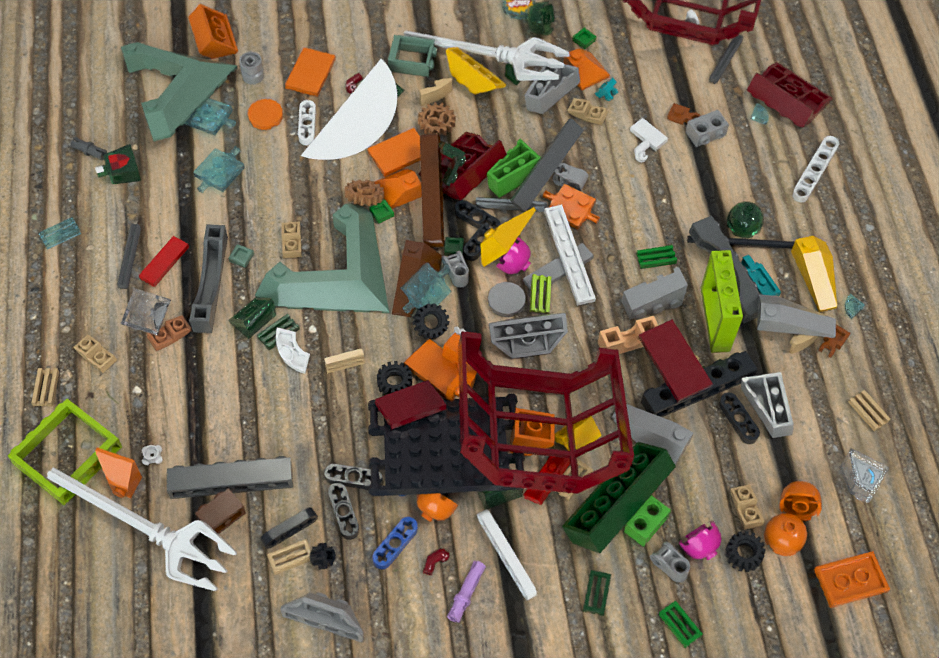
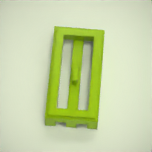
[530,274,552,314]

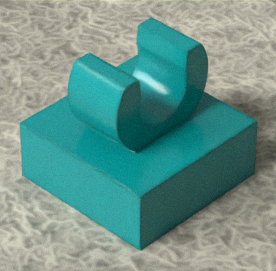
[594,77,618,101]

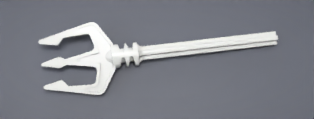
[404,31,570,81]
[47,467,237,591]

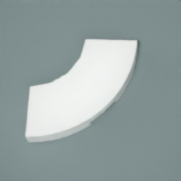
[276,328,310,374]

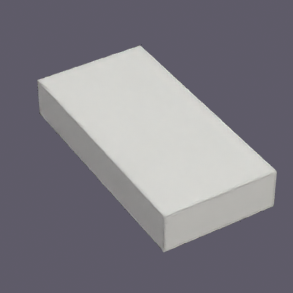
[630,118,668,151]

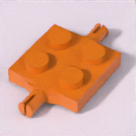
[543,183,600,230]

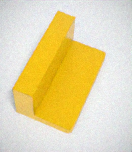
[555,416,601,451]

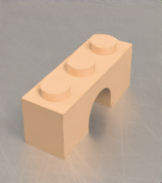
[598,316,658,354]

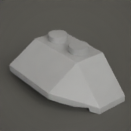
[489,313,568,359]
[280,593,364,643]

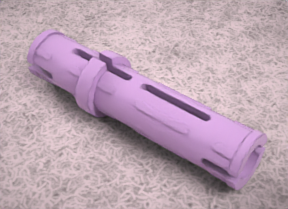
[447,561,486,623]

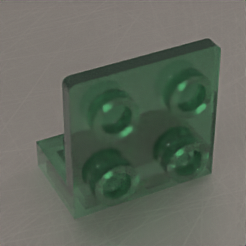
[438,141,466,186]

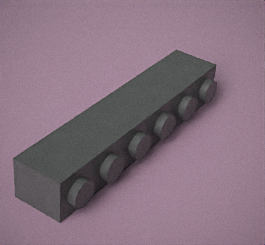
[167,456,293,499]

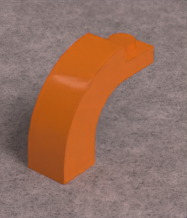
[442,333,477,402]

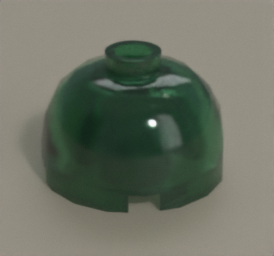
[525,1,555,35]
[726,201,764,238]

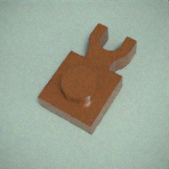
[667,103,701,125]
[818,325,851,358]

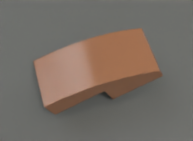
[147,315,192,351]

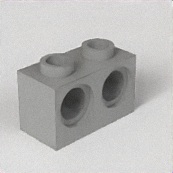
[686,110,729,147]

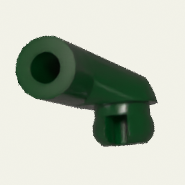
[505,63,520,85]

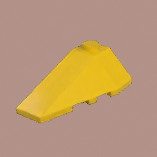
[481,207,536,267]
[791,236,837,312]

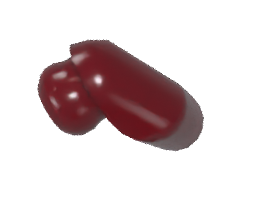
[346,73,363,94]
[423,548,450,575]

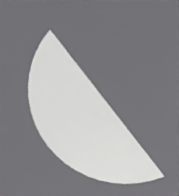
[301,59,397,160]

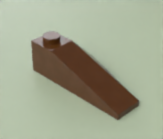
[392,240,442,317]

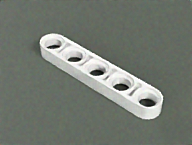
[792,136,839,203]
[477,509,537,600]

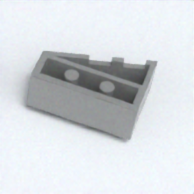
[741,372,794,438]

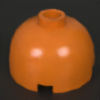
[779,481,822,521]
[417,493,458,522]
[764,513,807,556]

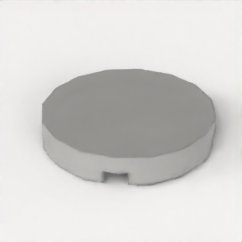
[488,282,526,317]

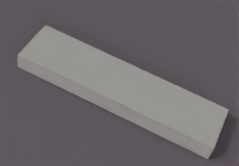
[523,243,594,293]

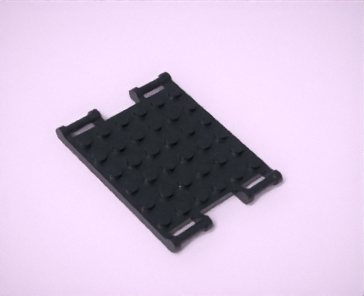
[368,393,525,496]

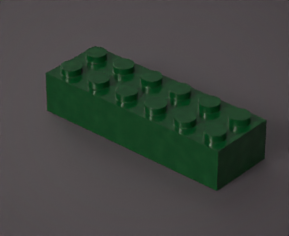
[562,442,676,554]

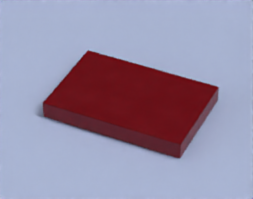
[375,380,446,429]

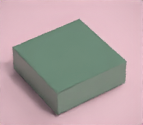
[228,244,254,268]

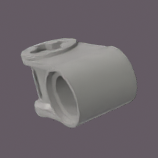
[553,162,589,191]
[442,250,469,288]
[650,542,690,583]

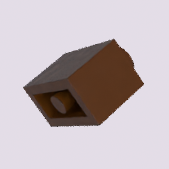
[195,488,246,534]

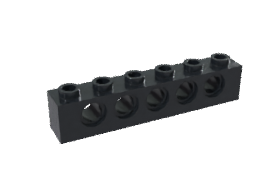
[641,351,758,417]

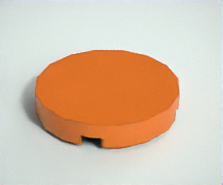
[248,99,283,130]

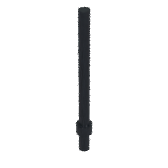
[687,235,795,249]

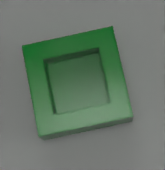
[572,28,596,50]
[369,200,394,224]

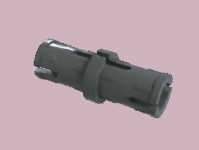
[70,137,107,161]

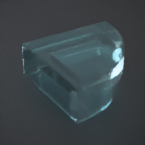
[750,103,769,125]
[845,294,865,319]

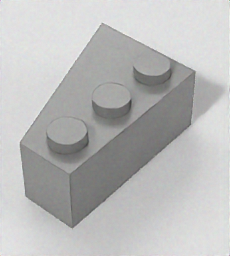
[524,64,580,114]
[621,267,688,320]

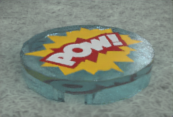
[503,0,536,19]

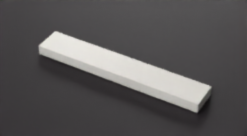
[544,205,596,306]

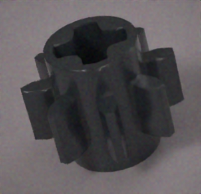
[310,543,336,570]

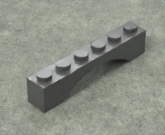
[689,215,760,323]
[190,224,228,333]

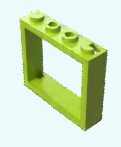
[700,250,743,353]
[7,399,122,505]

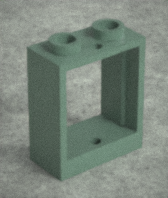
[388,35,437,77]

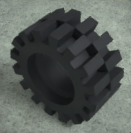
[412,303,450,339]
[377,361,412,396]
[725,531,766,572]

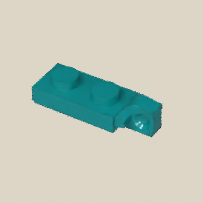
[741,255,781,296]

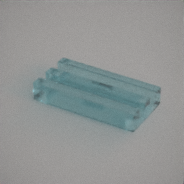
[38,217,81,249]

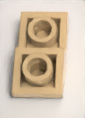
[419,78,452,106]
[568,98,608,125]
[282,222,302,258]
[789,334,819,354]
[74,335,117,373]
[730,484,764,530]

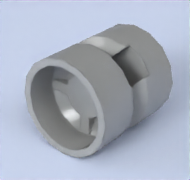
[239,51,264,85]

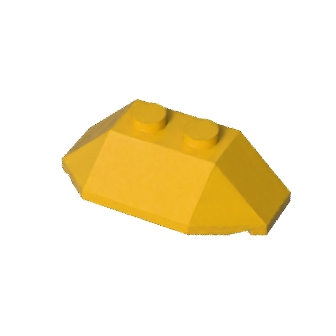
[446,47,506,94]

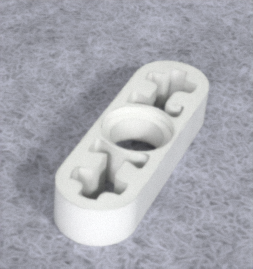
[298,100,316,146]

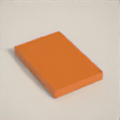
[285,47,336,97]
[367,128,421,177]
[404,339,459,399]
[814,551,890,608]

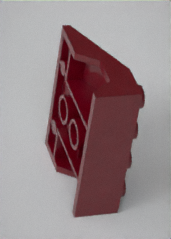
[746,62,833,128]
[418,132,507,200]

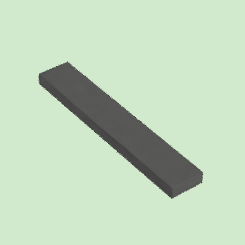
[510,118,584,212]

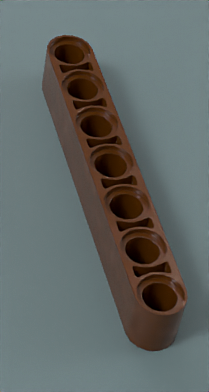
[420,133,445,249]

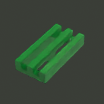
[636,245,677,269]
[658,600,703,648]

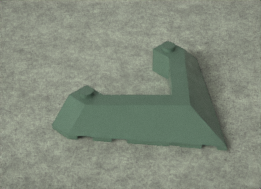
[120,42,237,142]
[255,203,389,313]

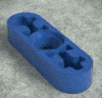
[373,517,418,569]

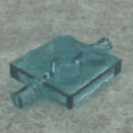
[185,98,236,135]
[193,146,245,193]
[400,263,451,316]

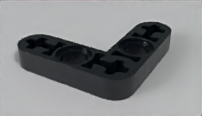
[455,200,501,261]

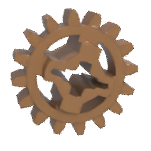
[418,102,456,136]
[344,179,384,206]

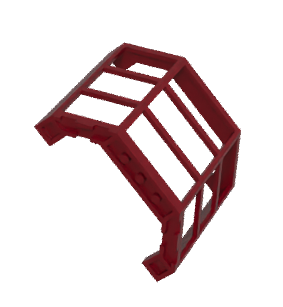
[622,0,761,45]
[458,331,634,494]

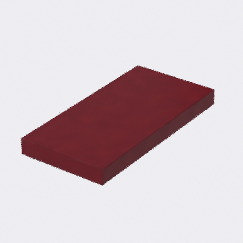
[638,319,713,402]

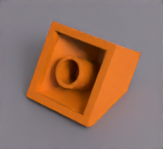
[563,48,610,91]
[374,169,422,209]
[510,408,555,456]
[95,447,142,498]

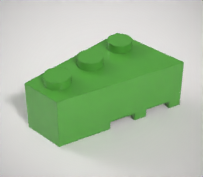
[487,139,541,198]

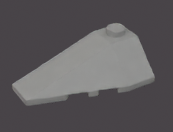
[757,294,836,338]
[611,404,693,465]

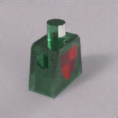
[95,144,141,184]

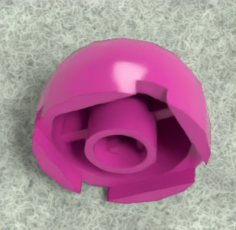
[496,237,531,274]
[678,521,722,560]

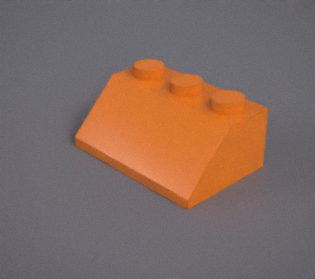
[188,4,238,59]

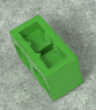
[624,495,671,547]

